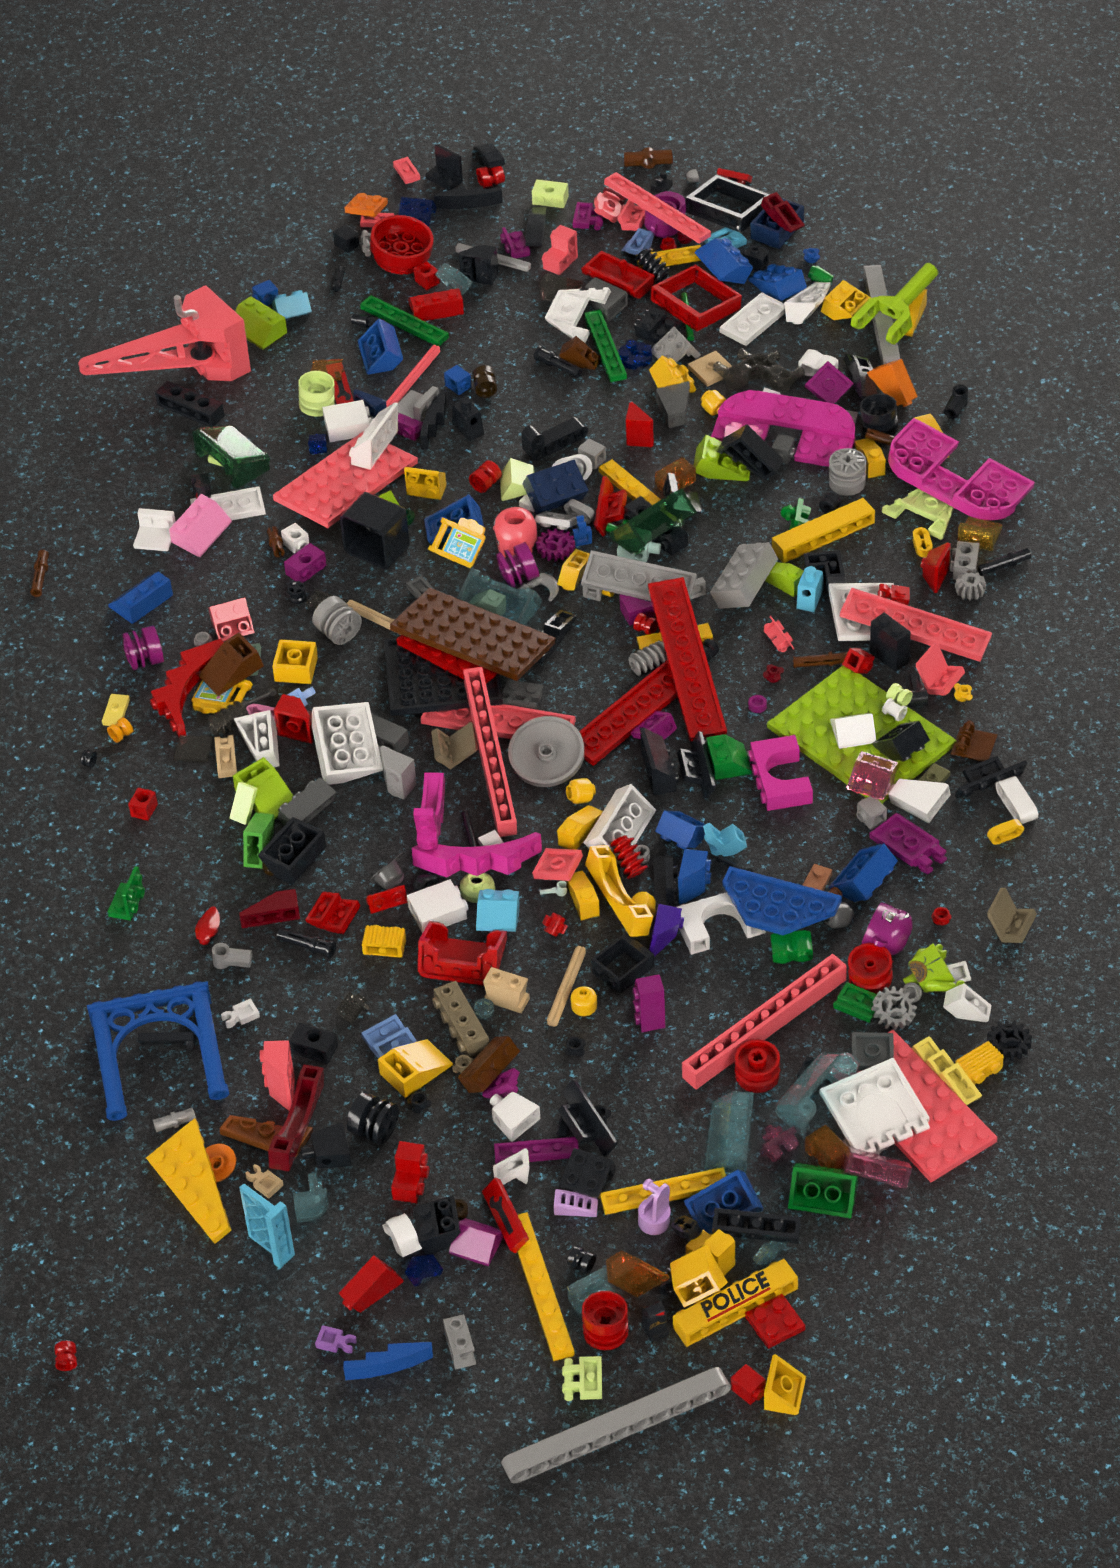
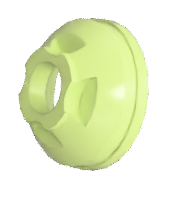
[460,873,495,903]

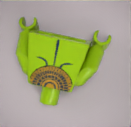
[903,943,965,993]

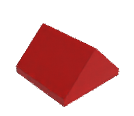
[626,402,654,447]

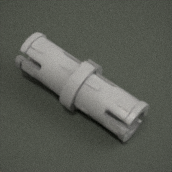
[153,1107,196,1133]

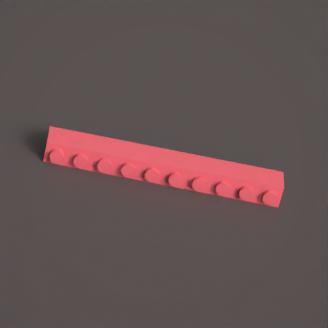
[463,667,517,837]
[682,954,847,1090]

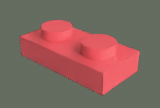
[393,157,420,184]

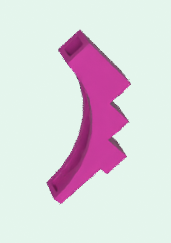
[413,773,445,850]
[412,832,542,877]

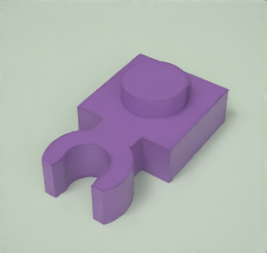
[315,1325,357,1353]

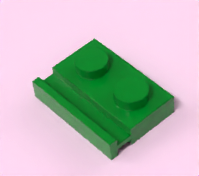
[833,982,877,1023]

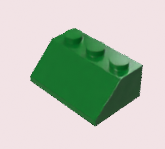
[788,1163,859,1218]

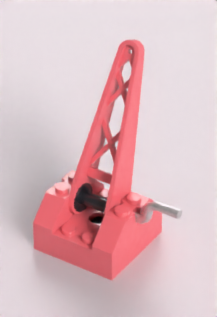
[78,285,251,381]

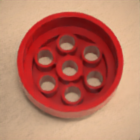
[370,215,434,275]

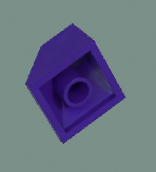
[649,904,684,957]

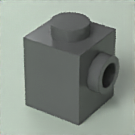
[772,434,796,464]

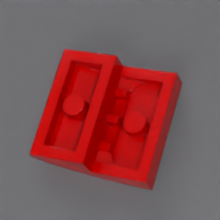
[305,892,361,934]

